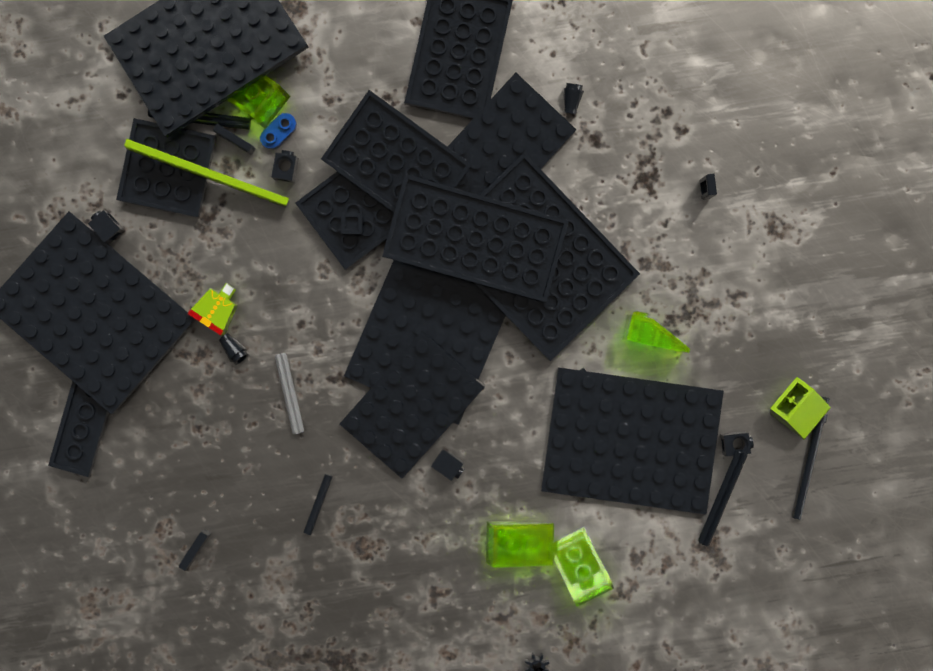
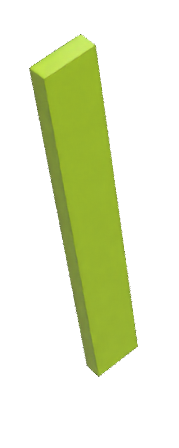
[124,139,289,207]

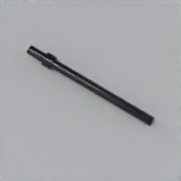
[793,396,830,520]

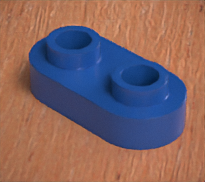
[260,113,297,149]

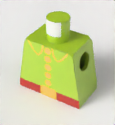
[187,283,238,336]

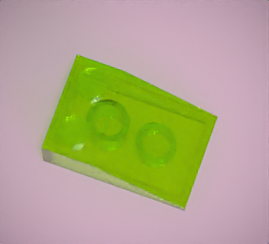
[226,75,291,129]
[622,311,690,353]
[486,521,554,568]
[547,527,614,607]

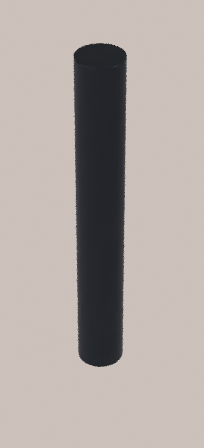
[303,474,333,535]

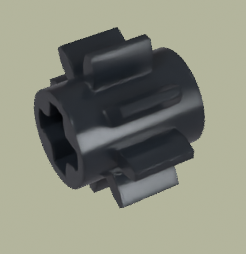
[524,653,550,671]

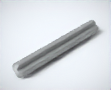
[275,353,304,434]

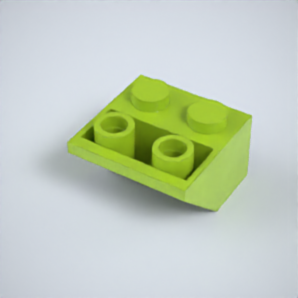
[770,377,831,440]

